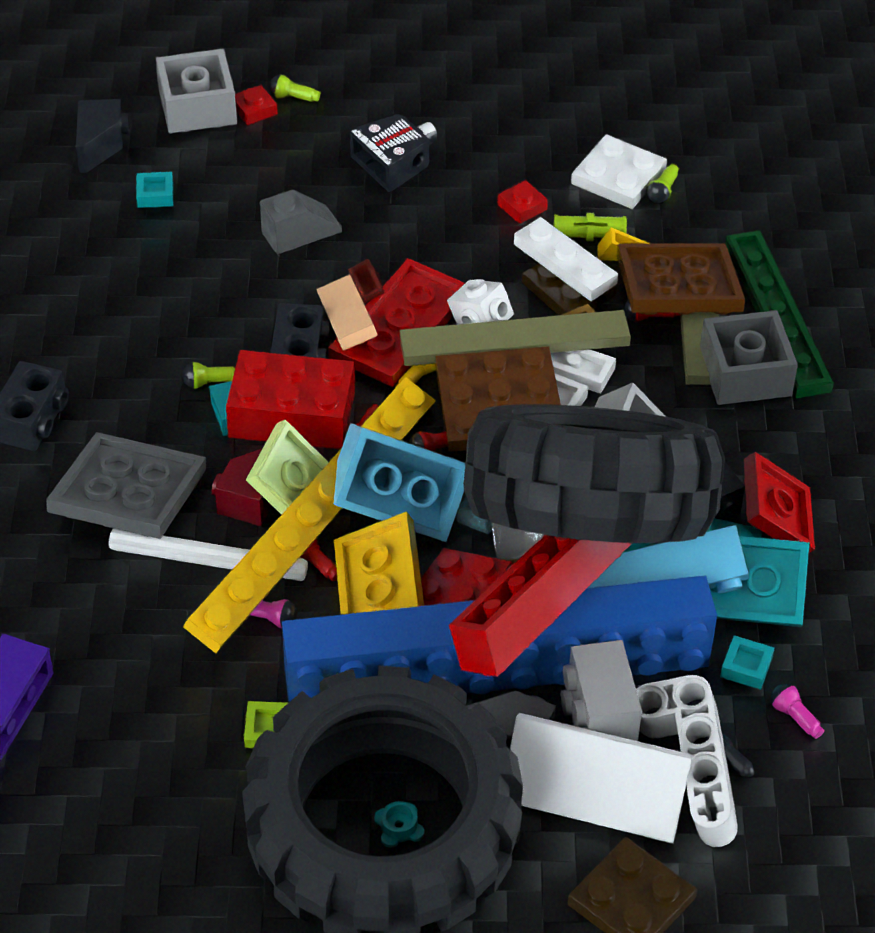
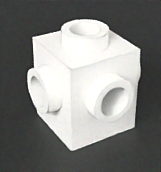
[447,279,514,325]

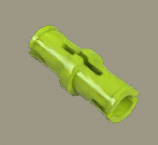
[554,213,627,241]

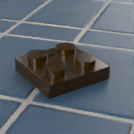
[568,837,697,933]

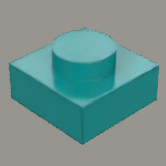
[136,172,173,208]
[720,635,775,690]

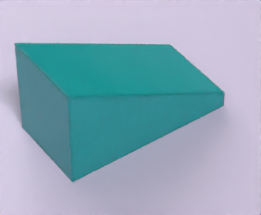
[209,381,232,436]

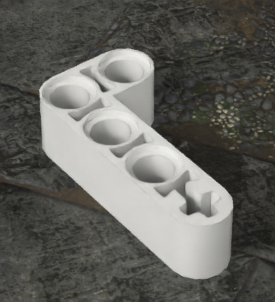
[636,675,737,847]

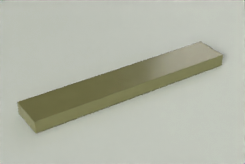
[400,310,631,366]

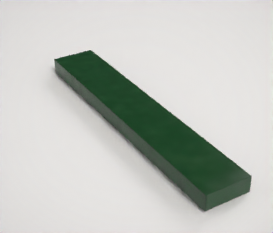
[725,230,834,398]

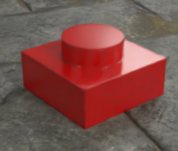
[235,85,278,125]
[498,180,548,224]

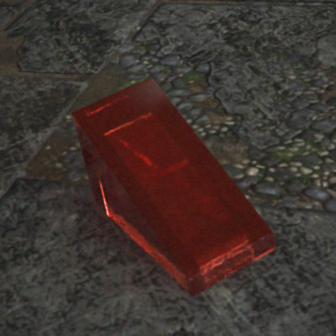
[348,259,384,304]

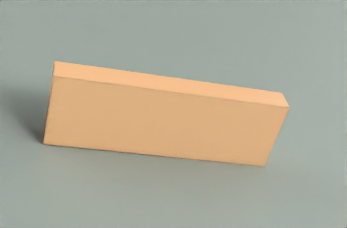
[316,275,378,350]

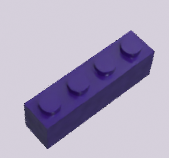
[0,633,54,762]

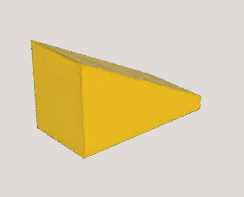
[597,228,650,261]

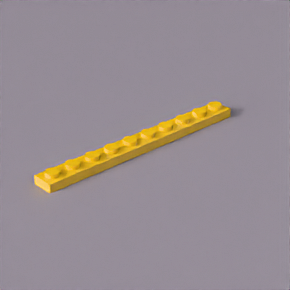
[183,377,436,653]

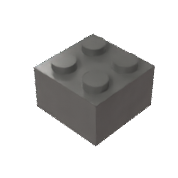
[700,310,798,405]

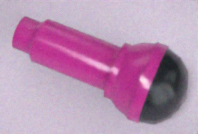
[250,599,298,628]
[771,683,824,739]

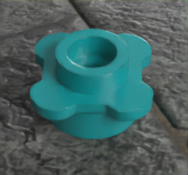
[374,801,424,848]

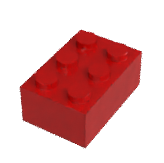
[226,350,355,449]

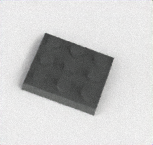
[46,432,206,539]

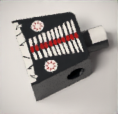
[350,114,438,192]

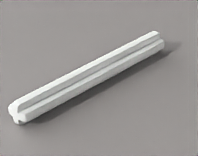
[109,528,308,581]

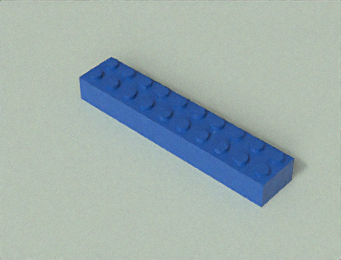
[282,575,717,702]

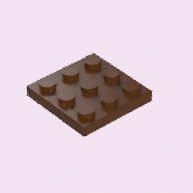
[617,243,745,315]
[435,346,561,452]

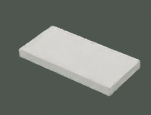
[510,713,693,843]

